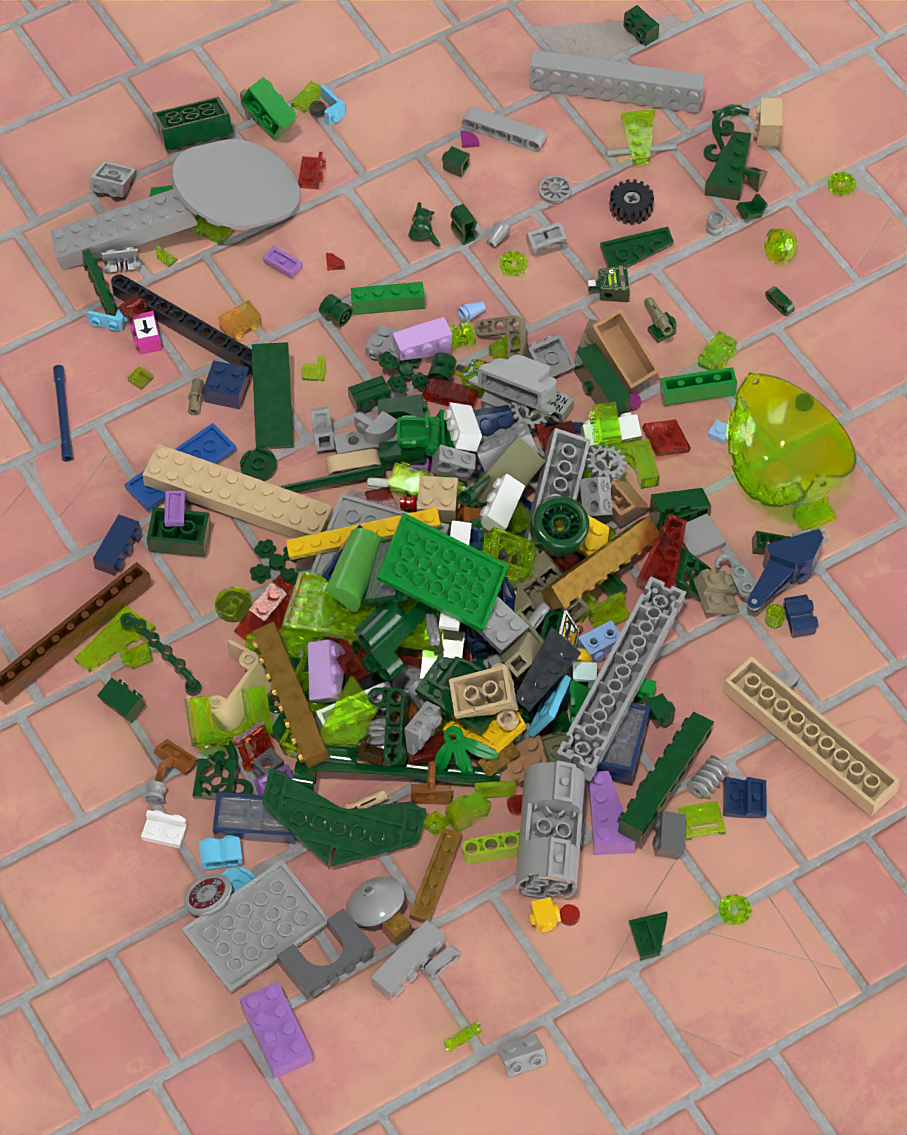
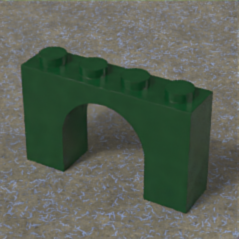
[378,394,428,469]

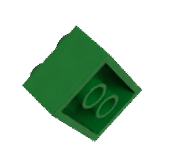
[241,77,298,141]

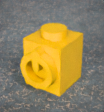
[529,897,561,932]

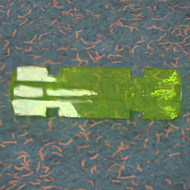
[444,1021,482,1051]

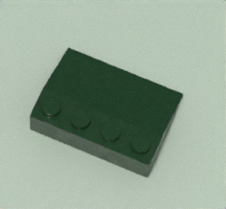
[152,96,233,150]

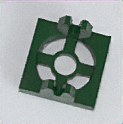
[674,549,711,602]
[192,754,238,800]

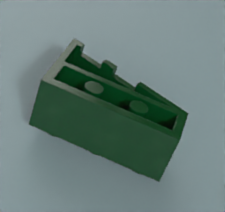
[649,488,711,531]

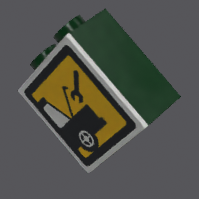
[540,610,579,648]

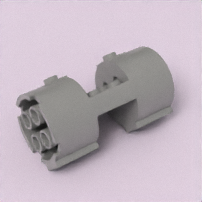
[515,760,585,899]

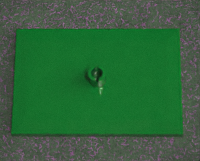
[376,513,509,632]

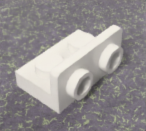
[141,810,187,849]

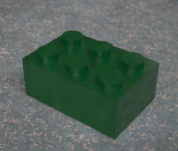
[146,507,211,557]

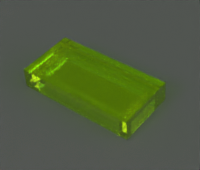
[291,81,321,114]
[475,781,515,799]

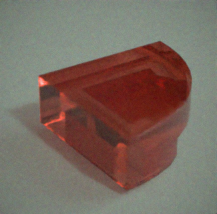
[326,253,345,271]

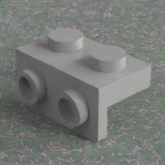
[497,1034,547,1077]

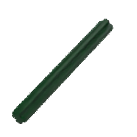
[278,464,385,493]

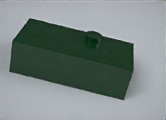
[574,343,631,419]

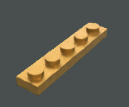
[409,827,462,923]

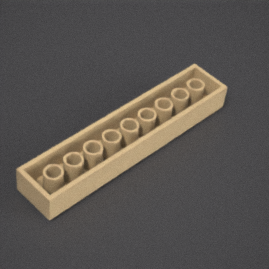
[142,444,333,538]
[723,656,901,817]

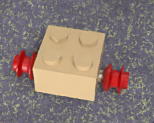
[400,476,477,522]

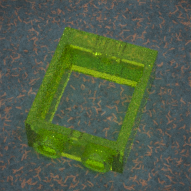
[483,527,535,583]

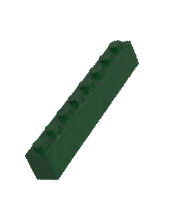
[617,711,714,842]

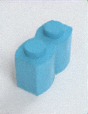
[199,835,242,870]

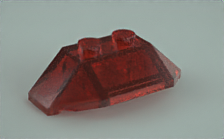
[234,575,300,643]

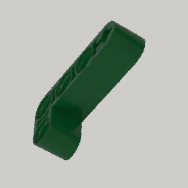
[368,687,410,767]

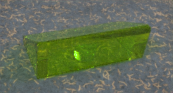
[489,332,529,360]

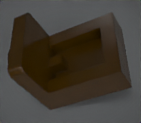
[357,734,384,765]

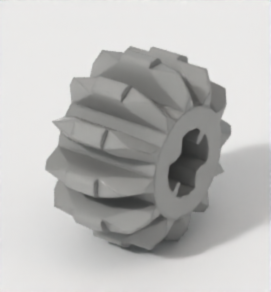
[368,719,396,749]

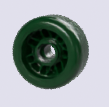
[530,496,589,557]

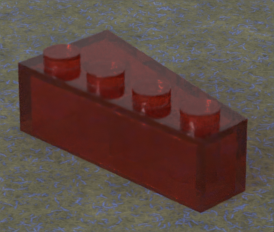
[636,513,687,590]

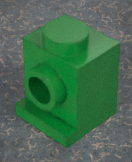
[634,679,657,703]

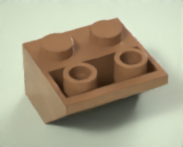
[609,480,650,528]

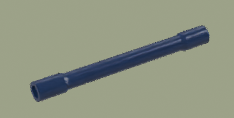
[53,365,73,462]

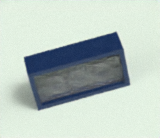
[596,703,650,784]
[213,792,296,844]

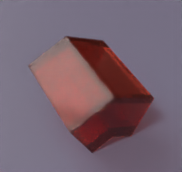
[117,294,147,319]

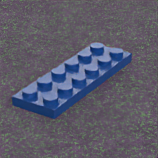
[124,423,237,512]

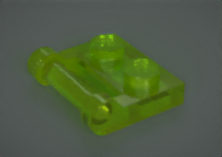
[678,801,726,841]

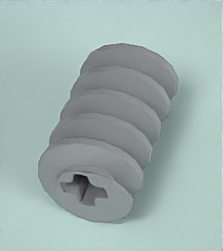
[686,755,729,798]

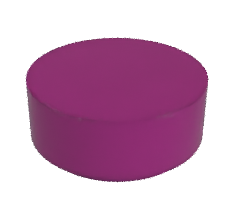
[629,392,641,411]

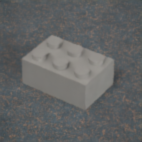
[477,421,539,472]

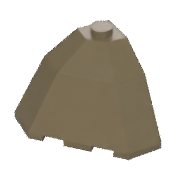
[514,551,590,622]

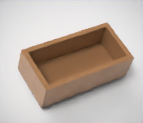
[585,309,660,391]

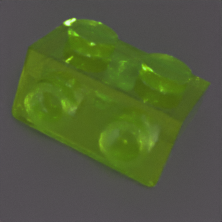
[588,592,631,629]

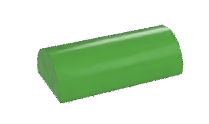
[325,528,383,613]

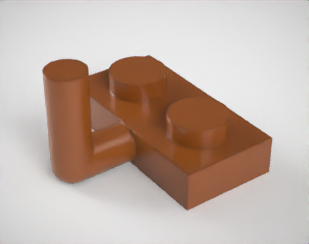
[154,739,198,782]
[411,762,451,805]

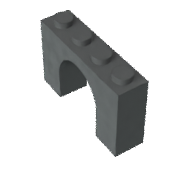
[276,909,374,1000]

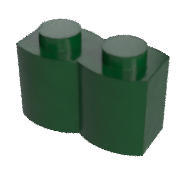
[450,204,477,245]

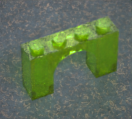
[581,439,660,489]
[184,686,273,750]

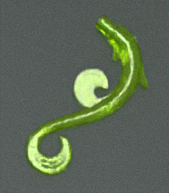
[285,636,330,714]

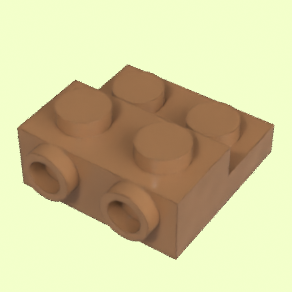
[507,734,551,786]

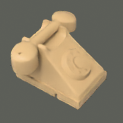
[449,663,519,731]

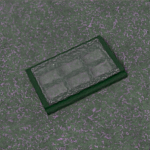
[363,539,402,607]

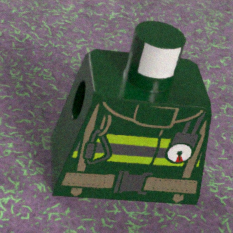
[587,264,630,303]

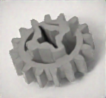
[510,401,550,432]
[585,444,627,482]

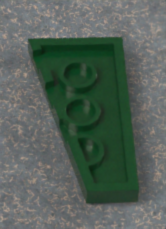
[600,226,674,268]
[82,249,118,316]

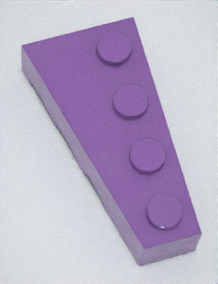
[588,771,635,855]

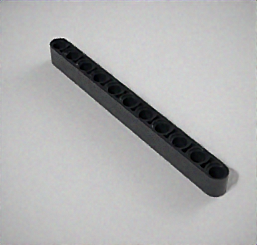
[111,274,253,377]

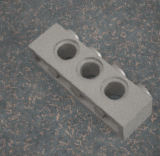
[333,430,397,455]

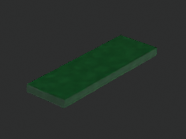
[251,342,293,449]

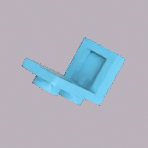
[320,85,346,126]
[87,302,131,332]

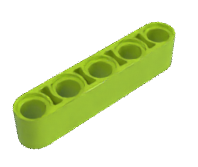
[462,830,520,864]

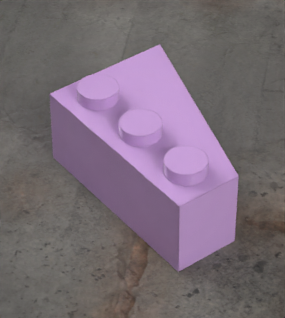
[392,317,452,360]
[308,639,347,704]

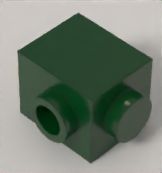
[441,146,470,177]
[645,693,676,729]

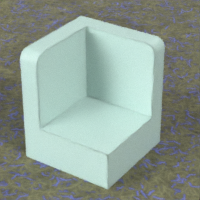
[573,662,597,689]

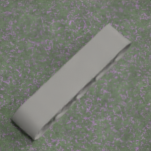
[461,107,547,152]

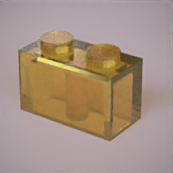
[218,300,262,340]

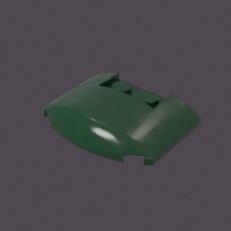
[415,654,495,735]

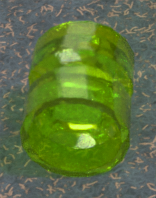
[448,320,476,350]

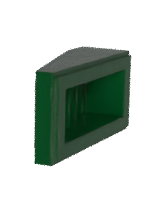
[752,531,790,554]

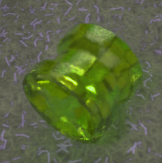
[765,604,785,629]

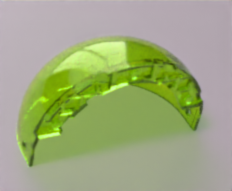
[727,372,857,509]

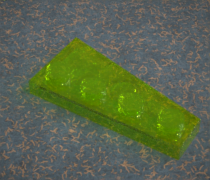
[621,109,655,164]
[74,606,156,672]

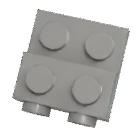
[90,161,136,197]
[365,324,402,365]
[526,334,575,378]
[404,701,442,755]

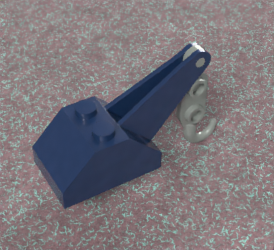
[715,529,824,612]

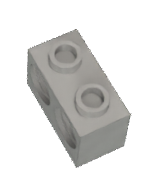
[526,222,567,255]
[431,445,476,482]
[580,477,613,517]

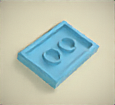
[527,675,571,737]

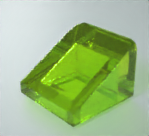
[156,245,178,267]

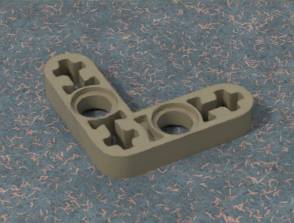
[474,315,527,359]

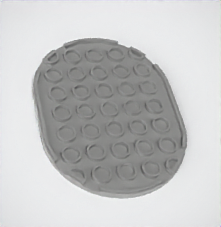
[171,139,300,230]

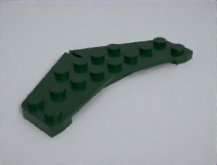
[262,768,426,867]

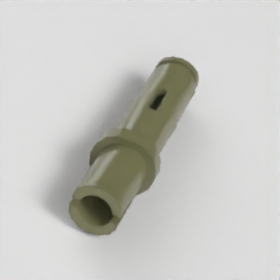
[644,297,673,335]

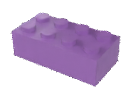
[239,982,313,1079]

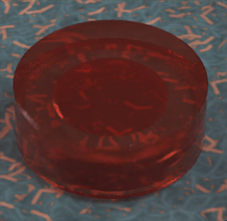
[560,904,580,926]

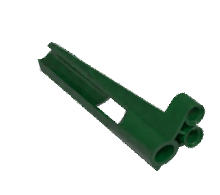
[354,519,490,682]
[293,744,501,791]

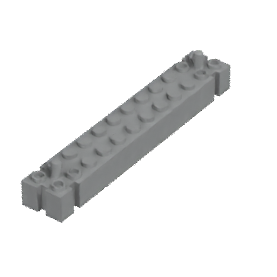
[555,577,686,782]

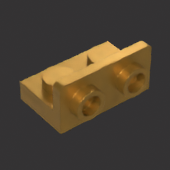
[472,741,520,777]

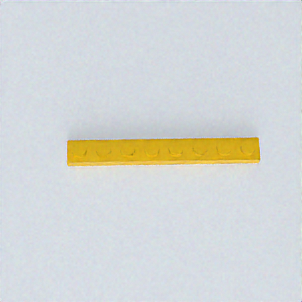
[286,507,441,560]

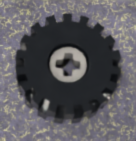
[609,179,654,225]

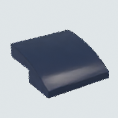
[723,777,767,818]

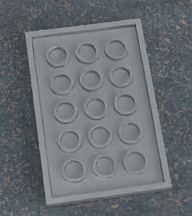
[182,860,329,994]

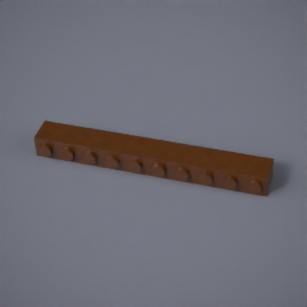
[0,562,152,704]

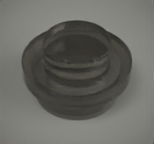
[309,100,326,117]

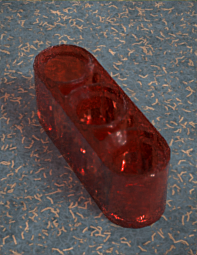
[422,378,478,409]

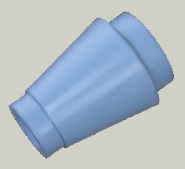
[457,301,486,322]

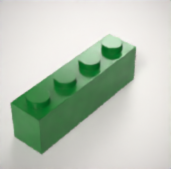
[351,281,425,315]
[660,367,737,406]

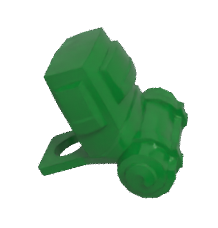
[397,411,442,457]

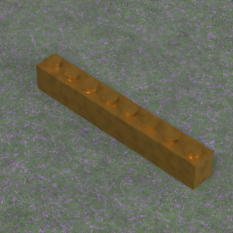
[541,516,660,611]
[252,622,330,768]

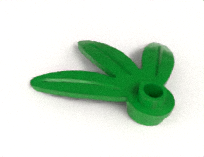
[435,726,499,774]

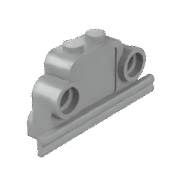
[469,355,557,415]

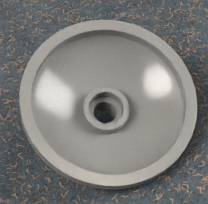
[346,876,404,927]

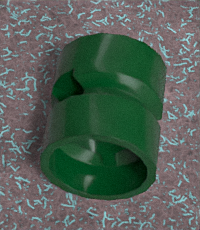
[319,294,353,327]
[427,352,457,387]

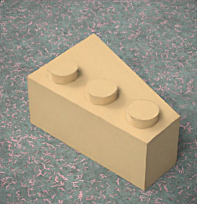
[753,98,782,147]

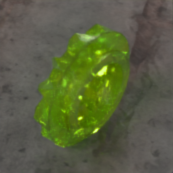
[828,172,856,196]
[499,251,528,276]
[718,894,752,926]

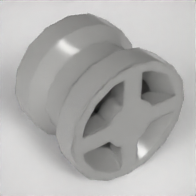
[144,781,167,804]

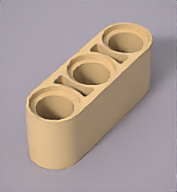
[326,449,381,476]

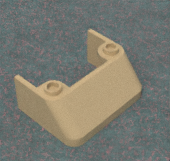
[186,639,274,737]

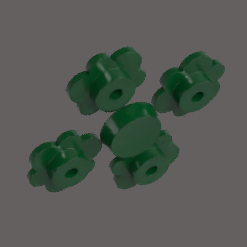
[378,351,430,393]
[250,539,303,587]

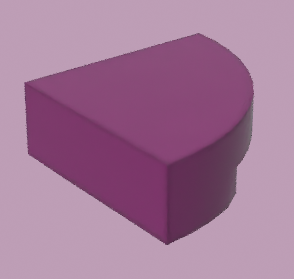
[460,130,479,148]

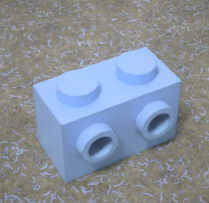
[577,620,620,663]

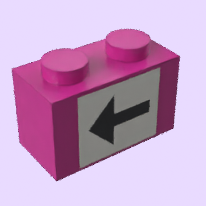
[129,311,162,355]

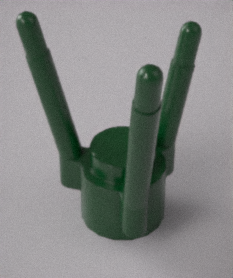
[457,475,490,508]

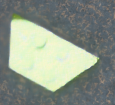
[320,676,377,746]

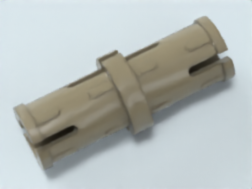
[188,378,204,415]

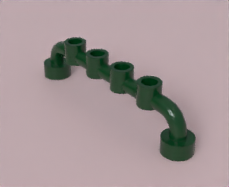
[120,613,201,696]

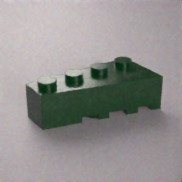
[704,131,751,201]

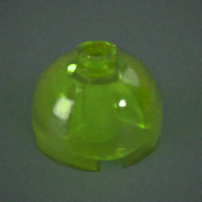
[764,228,798,264]

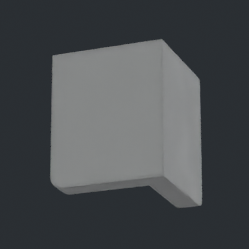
[772,670,801,691]

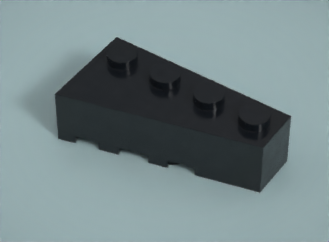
[516,627,581,715]

